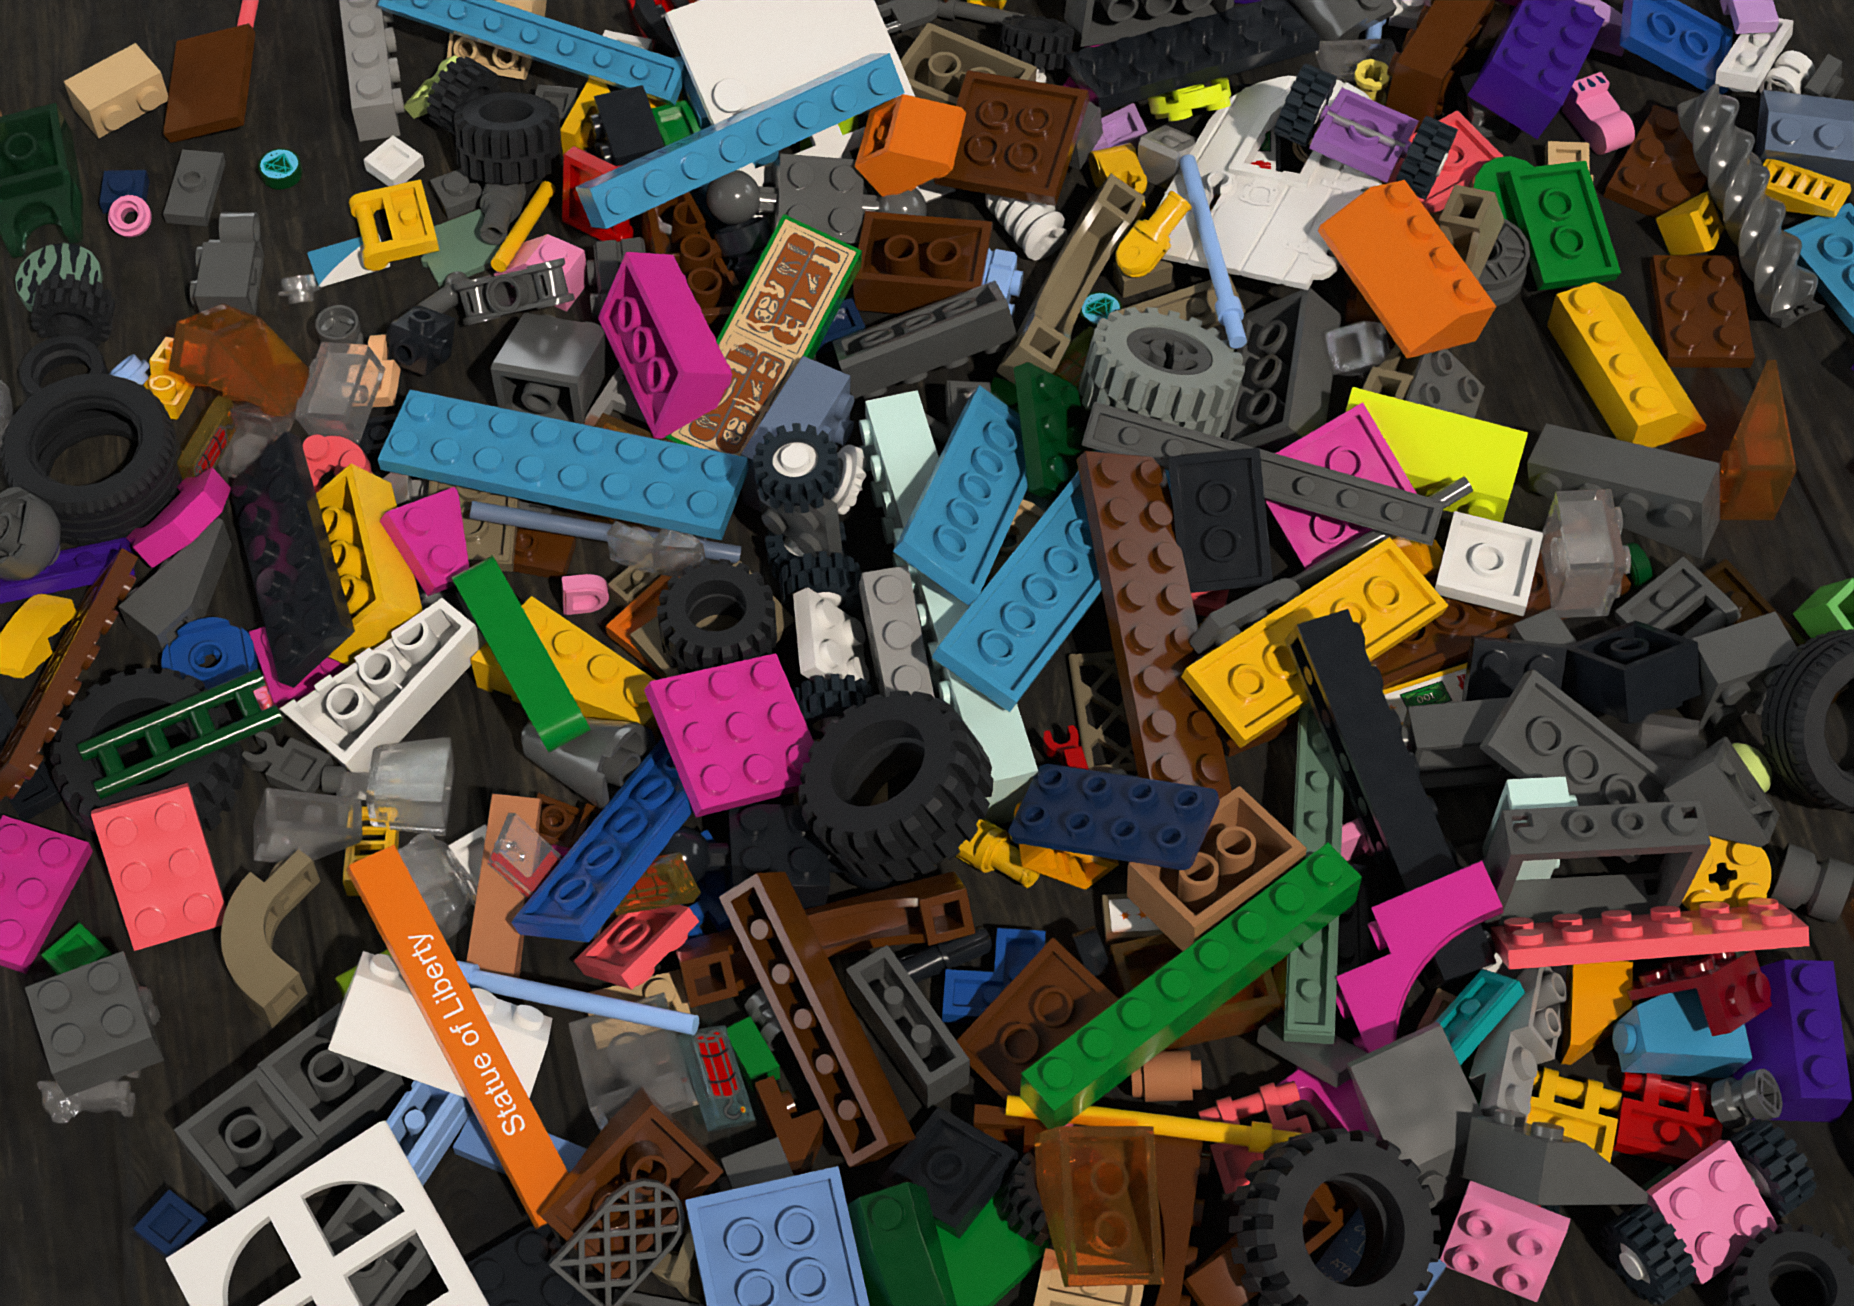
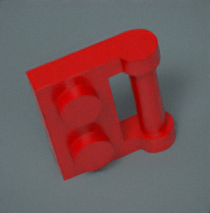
[562,146,634,242]

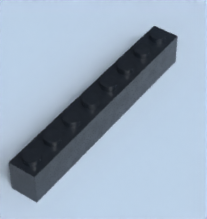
[1284,609,1497,992]

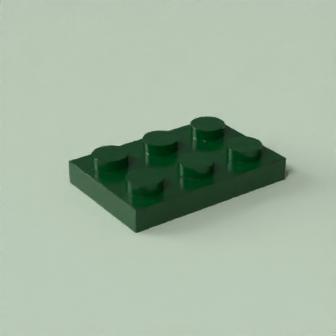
[1014,362,1087,502]

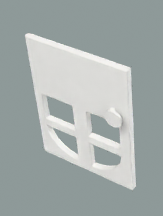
[665,0,956,226]
[166,1120,490,1306]

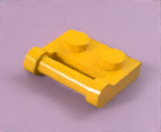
[349,179,440,271]

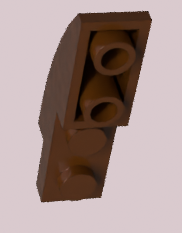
[1183,1181,1358,1306]

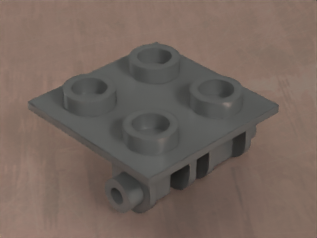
[1405,349,1485,418]

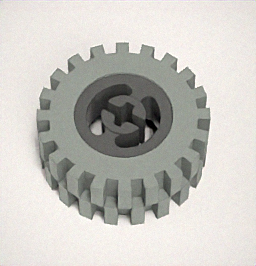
[1078,307,1245,437]

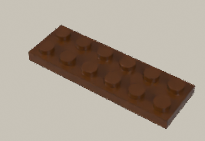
[0,548,138,801]

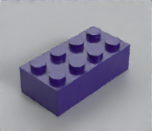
[1467,0,1605,139]

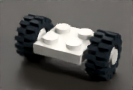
[779,551,874,739]

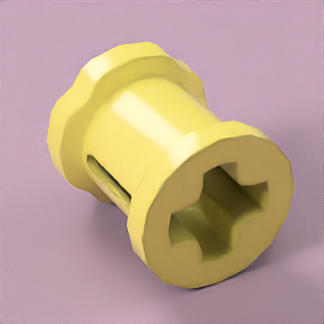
[1354,59,1391,106]

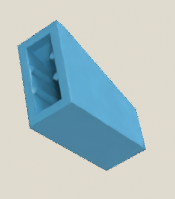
[1612,988,1752,1078]

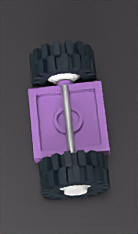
[1274,63,1458,200]

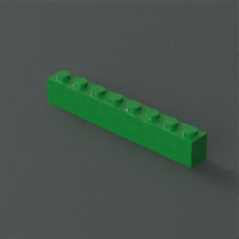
[1020,842,1362,1134]

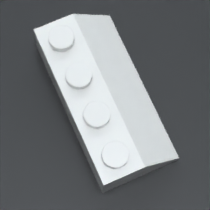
[328,951,552,1098]

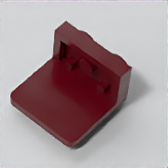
[1626,950,1772,1036]

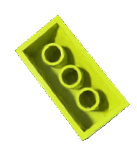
[1346,387,1528,523]

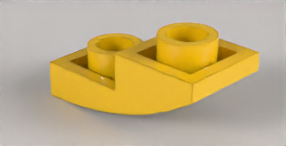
[143,337,208,420]
[0,593,76,679]

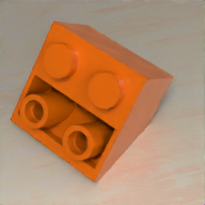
[854,94,966,197]

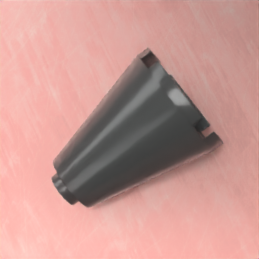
[521,718,656,810]

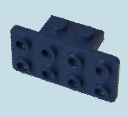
[1009,764,1220,870]

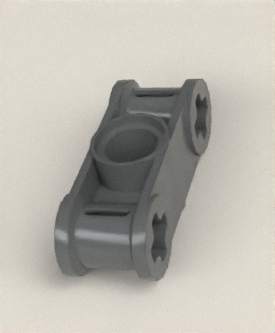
[453,258,575,326]

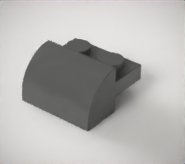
[1286,0,1397,57]

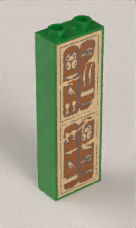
[665,214,862,456]

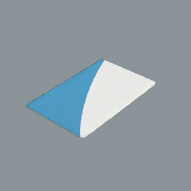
[307,234,390,287]

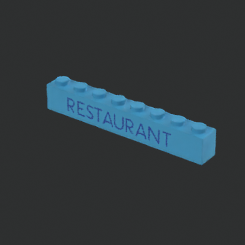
[575,53,905,229]

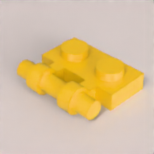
[1526,1067,1622,1163]

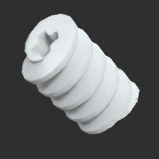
[985,194,1068,260]

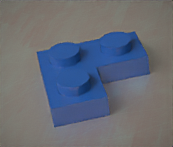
[942,928,1046,1024]

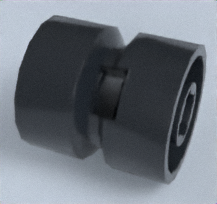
[714,216,772,291]

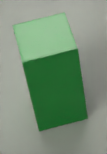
[723,1016,781,1092]

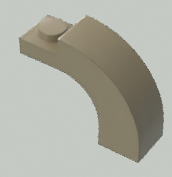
[221,849,320,1028]

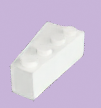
[280,598,487,783]

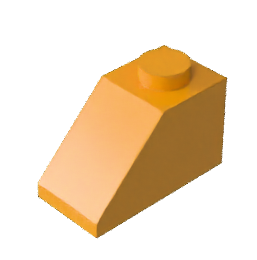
[1561,961,1640,1065]

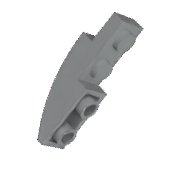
[1469,966,1568,1122]

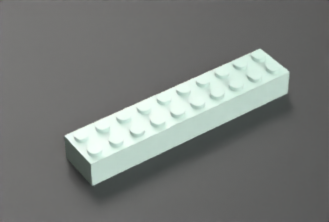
[859,390,1038,825]

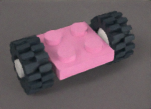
[1600,1119,1816,1306]

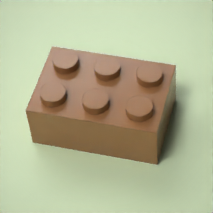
[1127,786,1307,951]

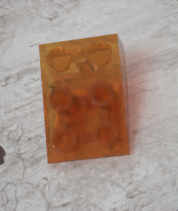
[168,303,328,416]

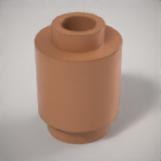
[1131,1050,1202,1102]

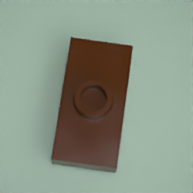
[513,527,576,580]

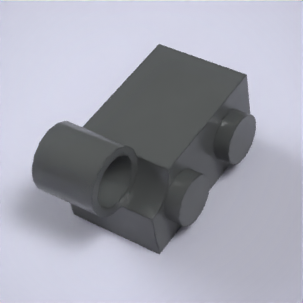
[190,212,264,323]

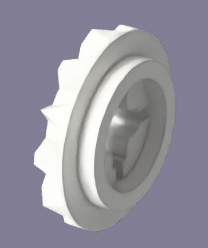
[831,445,867,515]

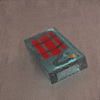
[678,1025,755,1132]

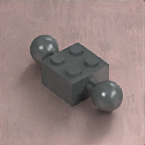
[706,153,927,248]

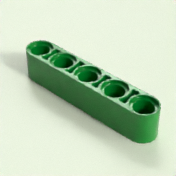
[451,555,591,753]

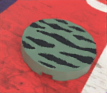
[15,243,104,312]

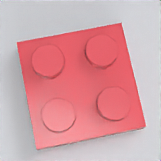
[574,896,700,990]

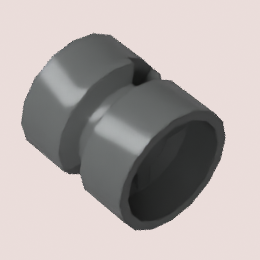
[1767,843,1854,924]

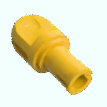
[1116,191,1192,278]
[956,819,1041,888]

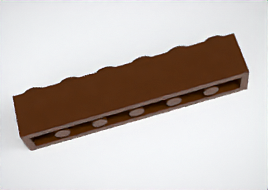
[719,872,916,1168]

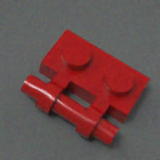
[1613,1072,1723,1166]

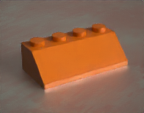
[1318,180,1497,359]

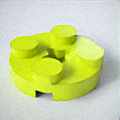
[1148,78,1231,121]

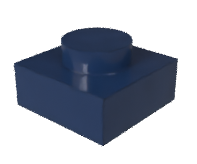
[99,170,149,214]
[133,1190,210,1258]

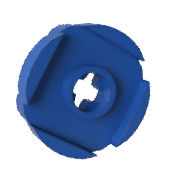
[161,617,258,689]

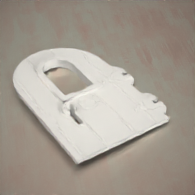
[1154,76,1382,290]

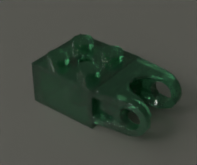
[0,103,83,259]

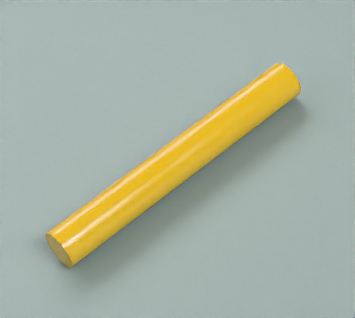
[491,181,556,272]

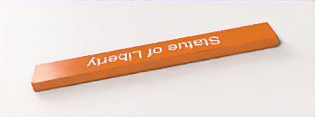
[347,844,569,1229]

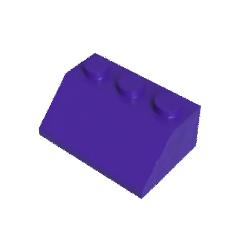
[1731,959,1852,1122]

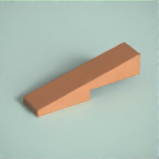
[466,794,542,978]

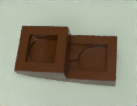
[974,1104,1075,1160]

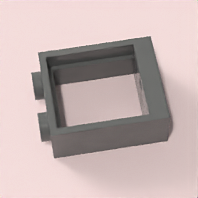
[1401,697,1516,792]

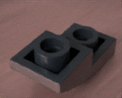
[632,0,681,58]

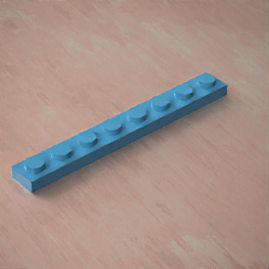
[378,0,688,106]

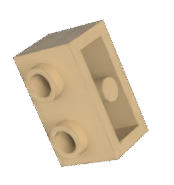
[64,43,169,139]

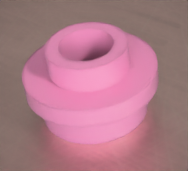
[108,195,152,238]

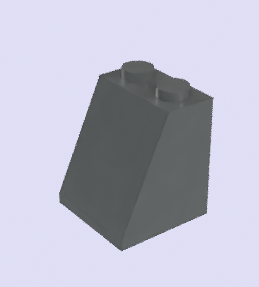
[491,313,612,424]

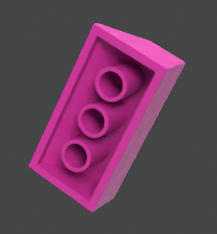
[598,252,733,439]

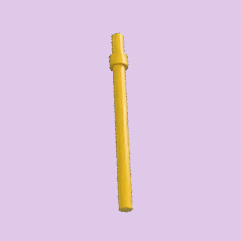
[1005,1095,1305,1154]

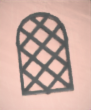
[548,1178,685,1306]

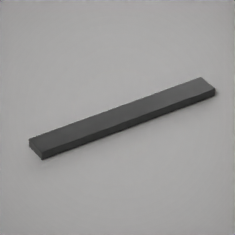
[1082,402,1445,546]

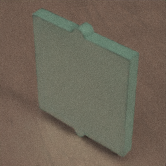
[421,209,501,288]

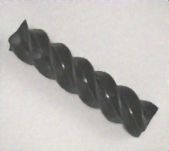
[1677,84,1825,328]

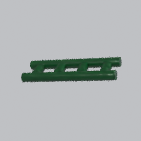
[77,668,283,800]

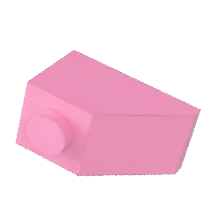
[494,234,589,312]

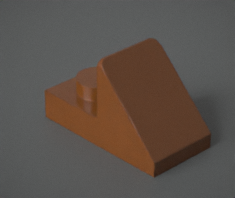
[755,1075,830,1176]

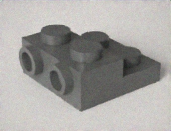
[322,1184,435,1306]

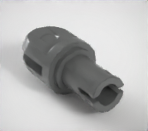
[480,182,526,245]

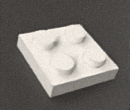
[1435,511,1543,616]

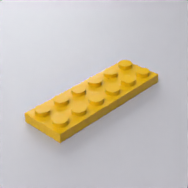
[1181,537,1449,748]

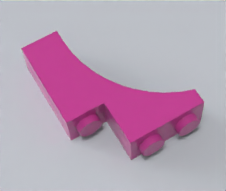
[1336,861,1503,1053]

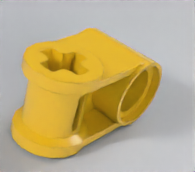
[1089,143,1147,222]

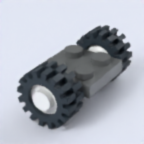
[753,423,848,580]

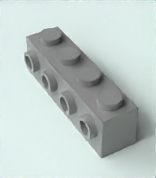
[339,0,405,141]

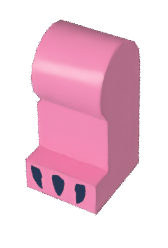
[1562,72,1635,155]

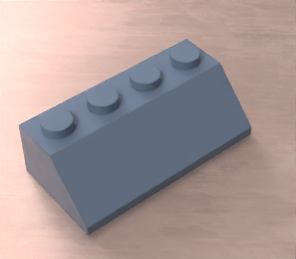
[1754,90,1854,182]

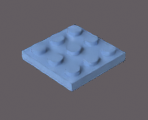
[685,1166,870,1306]

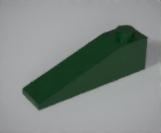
[847,1182,957,1306]

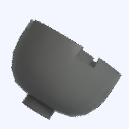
[0,487,61,581]

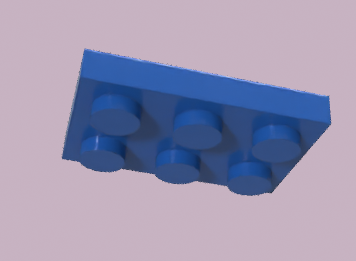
[1619,0,1733,95]

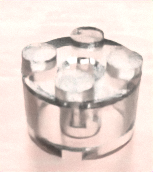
[398,832,478,940]

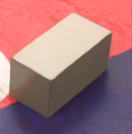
[1112,259,1173,298]
[607,550,669,610]

